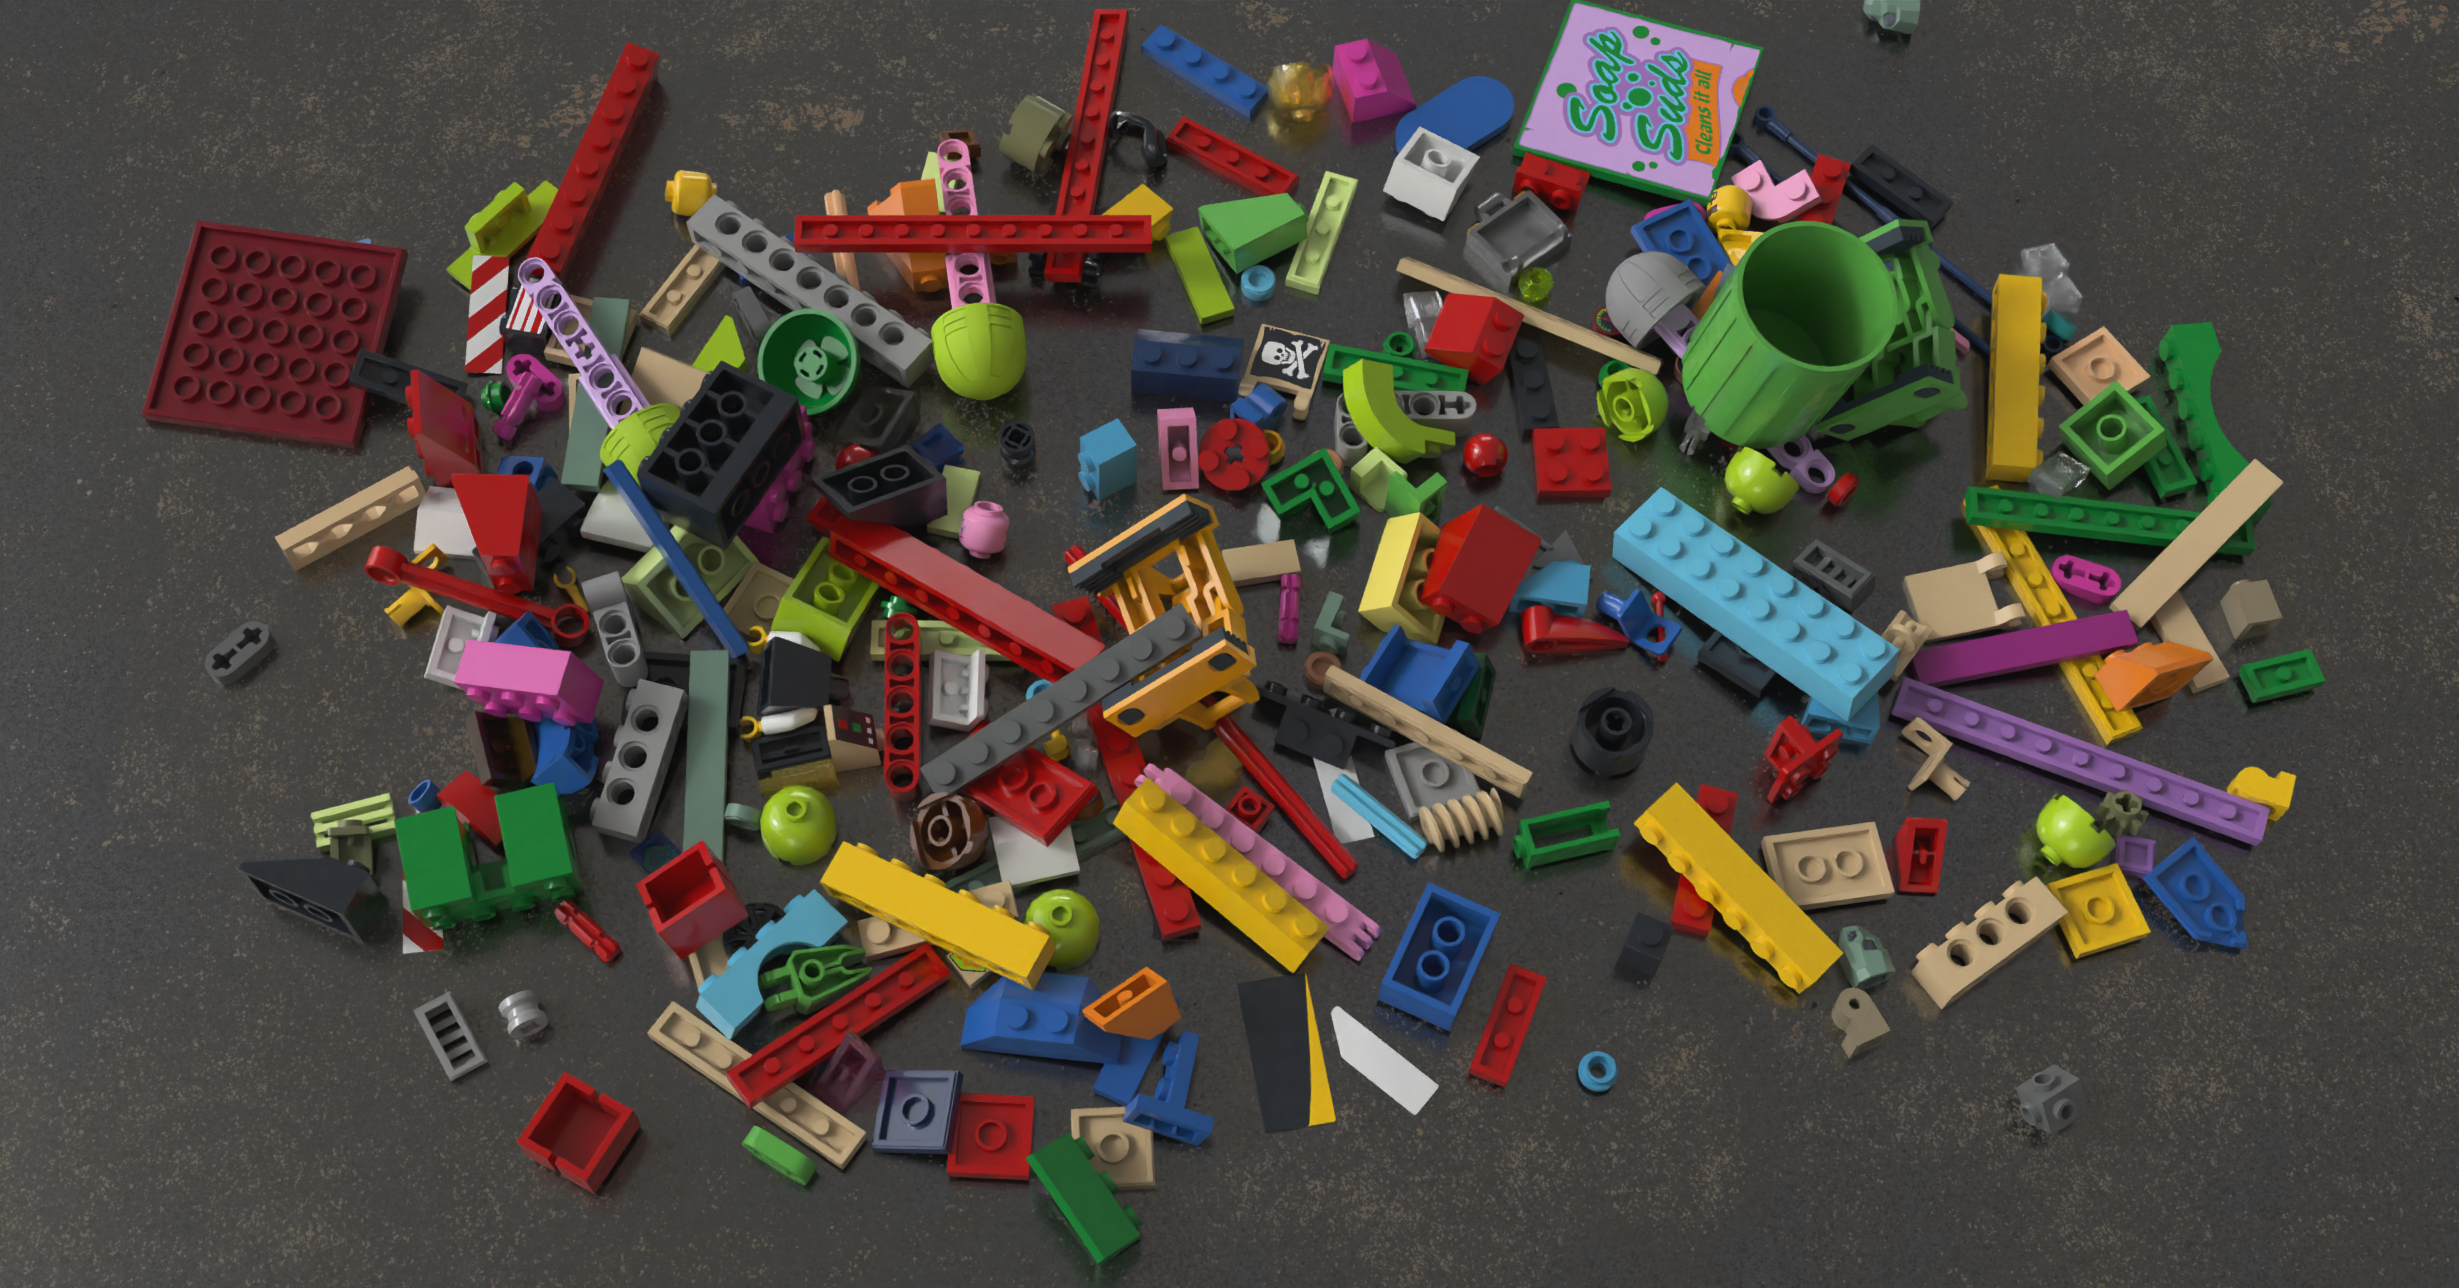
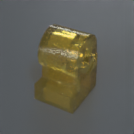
[1185,738,1243,800]

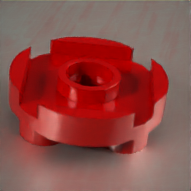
[1198,418,1272,490]

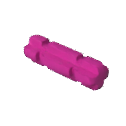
[492,371,542,440]
[1278,574,1301,644]

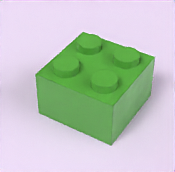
[2059,381,2167,491]

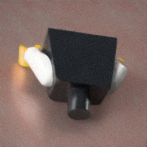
[739,626,849,742]

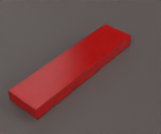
[1166,116,1300,196]

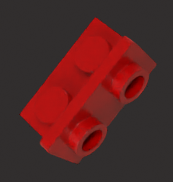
[1512,152,1591,212]

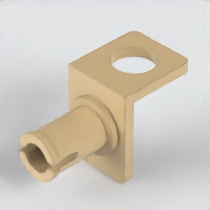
[1901,717,1970,801]

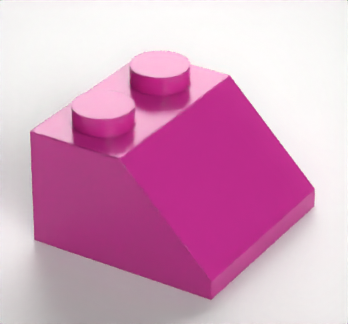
[1332,39,1417,123]

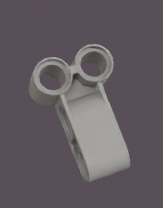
[581,571,649,687]

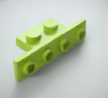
[446,180,558,290]

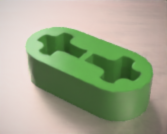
[742,1126,818,1185]

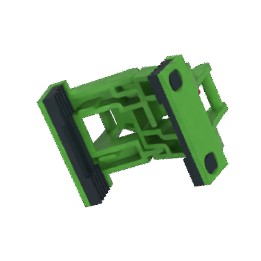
[1816,219,1968,441]

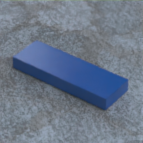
[1093,997,1180,1107]

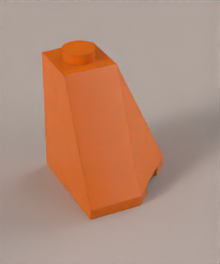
[867,178,949,292]

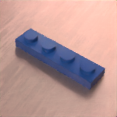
[1141,24,1269,119]

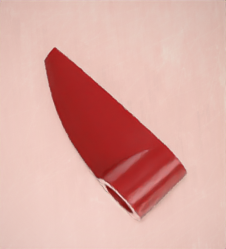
[1520,605,1629,654]

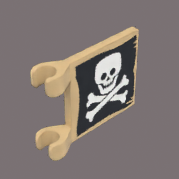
[1238,324,1330,421]

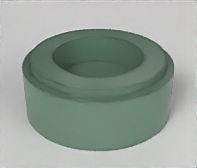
[724,803,762,831]

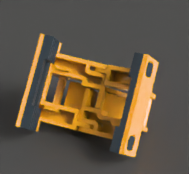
[1067,494,1260,738]

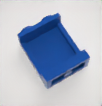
[1359,625,1480,724]

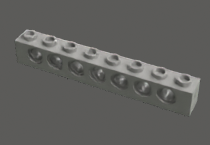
[686,194,935,388]

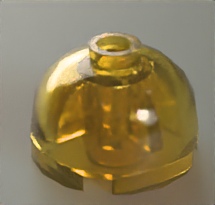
[1266,62,1334,122]

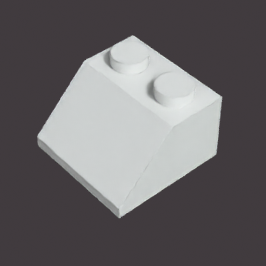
[1383,127,1480,221]

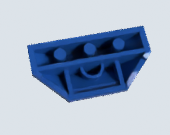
[960,973,1123,1065]

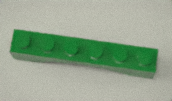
[2159,322,2273,522]

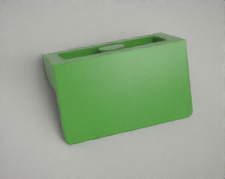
[1384,471,1447,523]

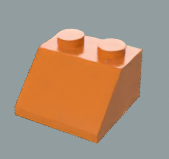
[2094,641,2213,713]

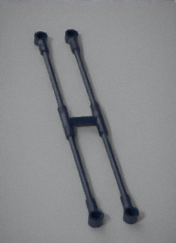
[1728,105,2063,359]

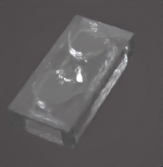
[2027,451,2091,499]

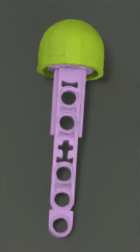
[518,257,682,488]

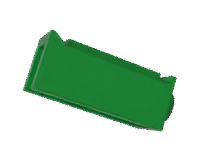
[1513,800,1620,870]

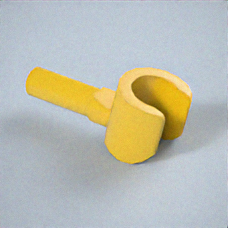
[553,566,590,613]
[1043,729,1069,761]

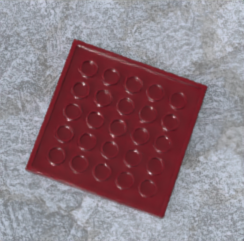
[141,220,409,449]

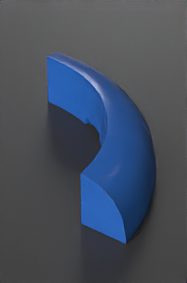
[493,610,599,794]

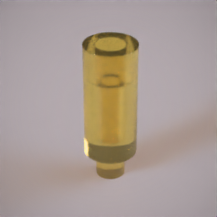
[758,758,838,795]

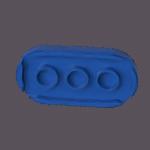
[1395,76,1515,154]

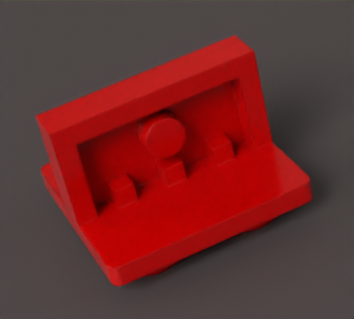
[1764,715,1844,803]

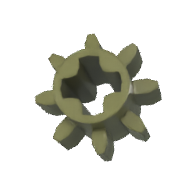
[2096,789,2149,838]

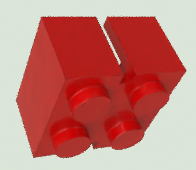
[636,840,749,960]
[516,1072,641,1195]

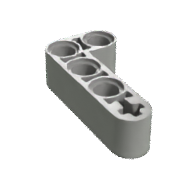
[1334,391,1476,467]

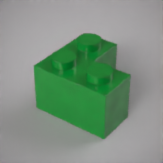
[1261,448,1362,535]

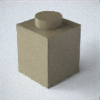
[2220,579,2283,640]

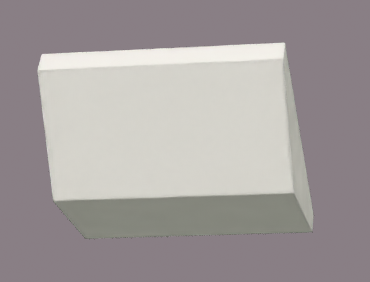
[414,486,476,560]
[988,816,1080,888]

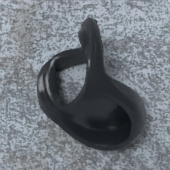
[1109,111,1168,168]

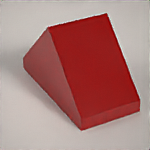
[1894,817,1948,893]

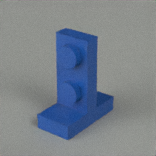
[1123,1030,1215,1146]

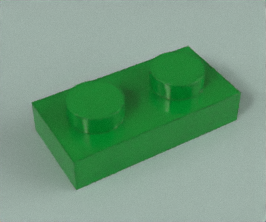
[2238,649,2326,704]

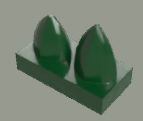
[1446,653,1496,738]

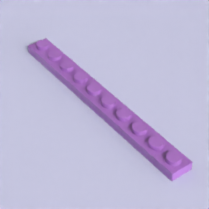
[1891,677,2270,846]

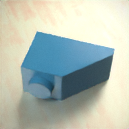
[1509,560,1591,618]

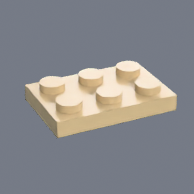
[1760,821,1895,910]

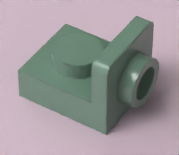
[1311,591,1351,656]

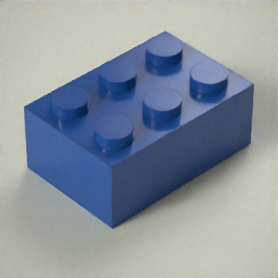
[1378,882,1501,1031]

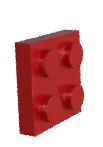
[1532,428,1611,498]
[947,1093,1035,1180]

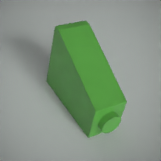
[1198,193,1309,274]

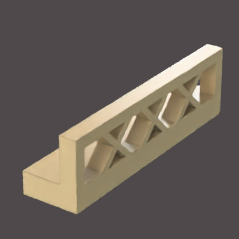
[275,466,426,571]

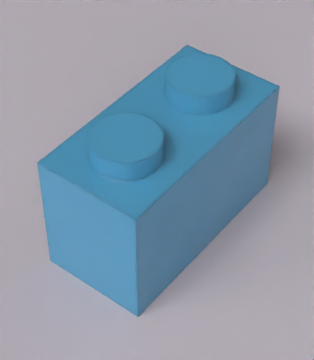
[1078,418,1137,501]

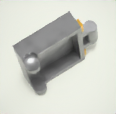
[1466,189,1573,287]

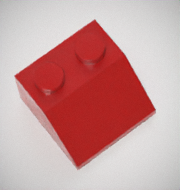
[1423,293,1524,386]

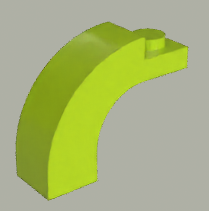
[1343,359,1455,464]

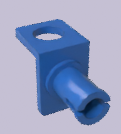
[1596,589,1682,657]

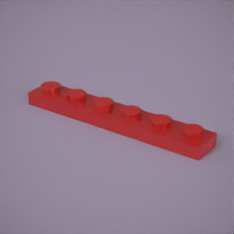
[726,943,951,1109]

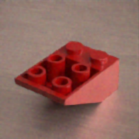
[405,370,483,489]

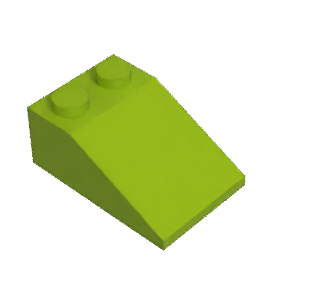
[770,536,881,662]

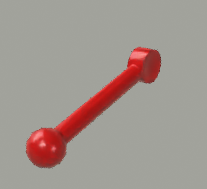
[1652,591,1668,661]

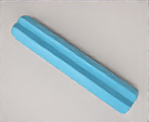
[1331,774,1428,859]

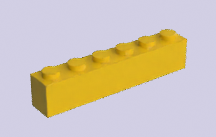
[1986,274,2047,483]
[1112,777,1330,973]
[1634,782,1843,994]
[820,841,1056,990]

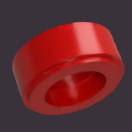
[1826,471,1860,507]

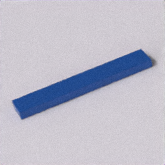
[604,459,749,658]

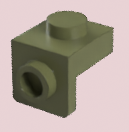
[328,819,374,876]

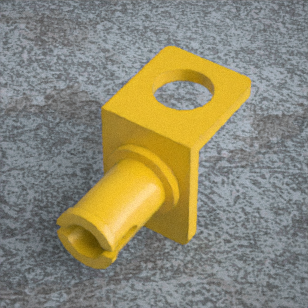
[384,544,449,627]

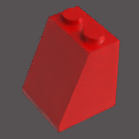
[451,474,543,594]
[1419,504,1542,634]

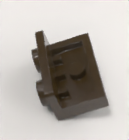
[465,711,538,790]

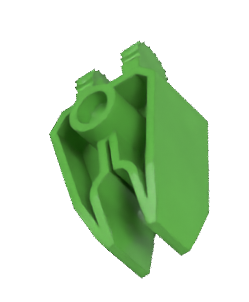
[757,945,873,1015]

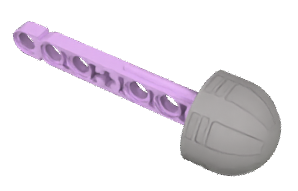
[1606,251,1835,494]

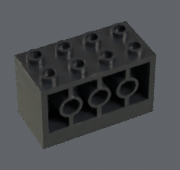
[637,360,806,550]

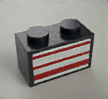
[499,274,568,357]

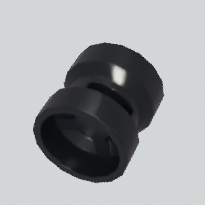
[999,421,1036,470]

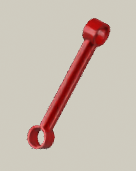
[364,546,590,647]

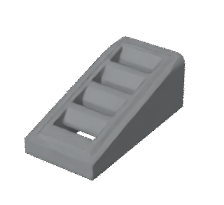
[413,991,488,1082]

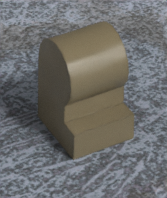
[1831,987,1891,1059]

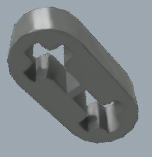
[732,286,772,348]
[205,621,274,685]

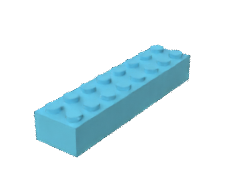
[1612,487,1900,722]

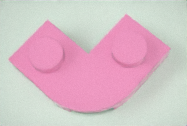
[1730,160,1823,223]

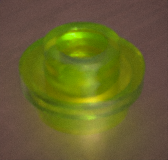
[1518,267,1553,301]

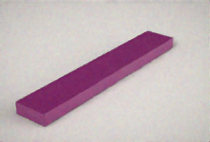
[1910,610,2139,687]

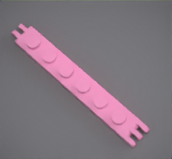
[1135,764,1382,961]

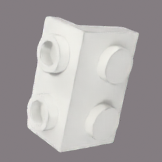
[424,605,499,690]
[927,649,989,732]

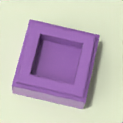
[2111,834,2156,879]

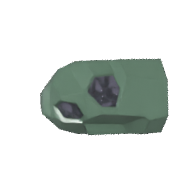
[1863,0,1920,34]
[1838,925,1896,989]

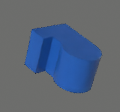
[1230,383,1288,430]
[496,456,558,493]

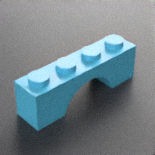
[696,889,848,1040]

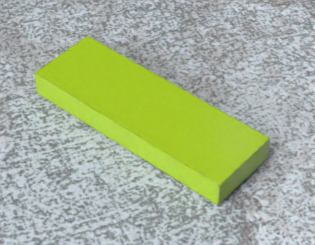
[1165,226,1235,325]

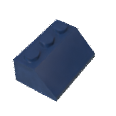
[1131,329,1243,402]

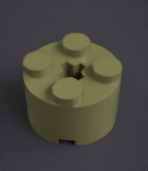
[999,93,1073,176]

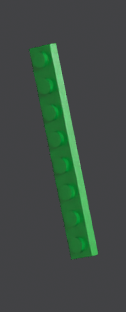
[1965,486,2256,556]

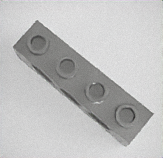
[590,679,689,845]

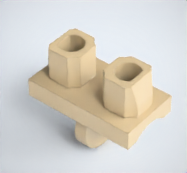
[1881,610,1932,682]

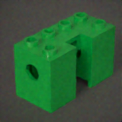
[394,782,584,931]

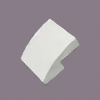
[580,479,670,553]

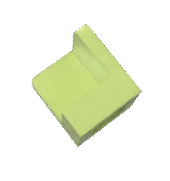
[1349,447,1408,512]

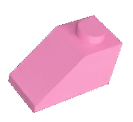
[1157,407,1199,490]

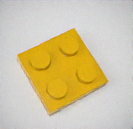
[2046,863,2151,959]

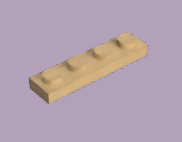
[857,880,1020,962]

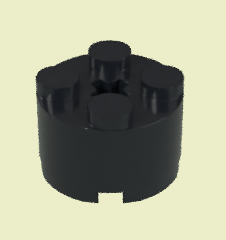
[1571,687,1654,777]

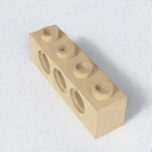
[1911,876,2068,1009]

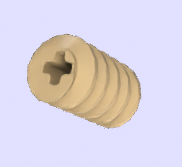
[1419,788,1505,853]

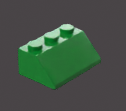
[1026,1132,1143,1266]

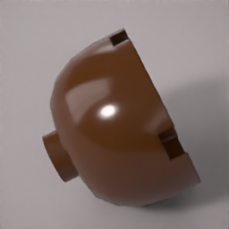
[910,792,989,871]

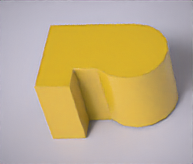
[2227,767,2296,821]

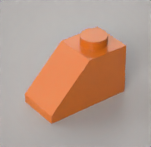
[1082,967,1182,1040]

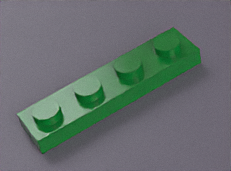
[1322,343,1469,392]

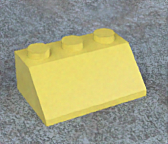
[1358,512,1445,645]

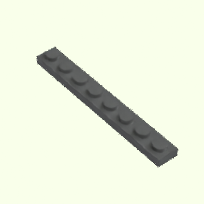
[920,603,1203,794]

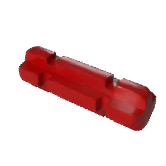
[554,899,621,962]

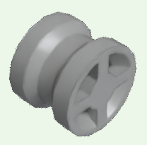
[498,990,549,1039]

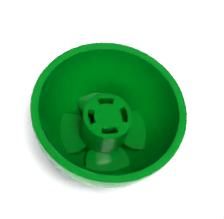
[757,308,861,416]

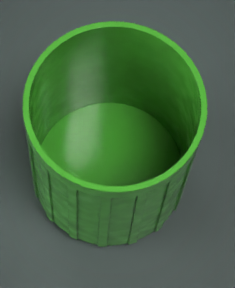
[1682,221,1898,449]

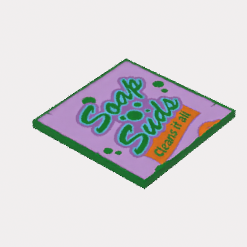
[1512,0,1764,208]

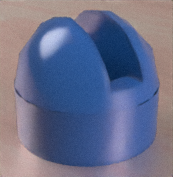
[408,779,442,813]

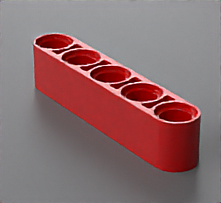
[884,612,922,802]

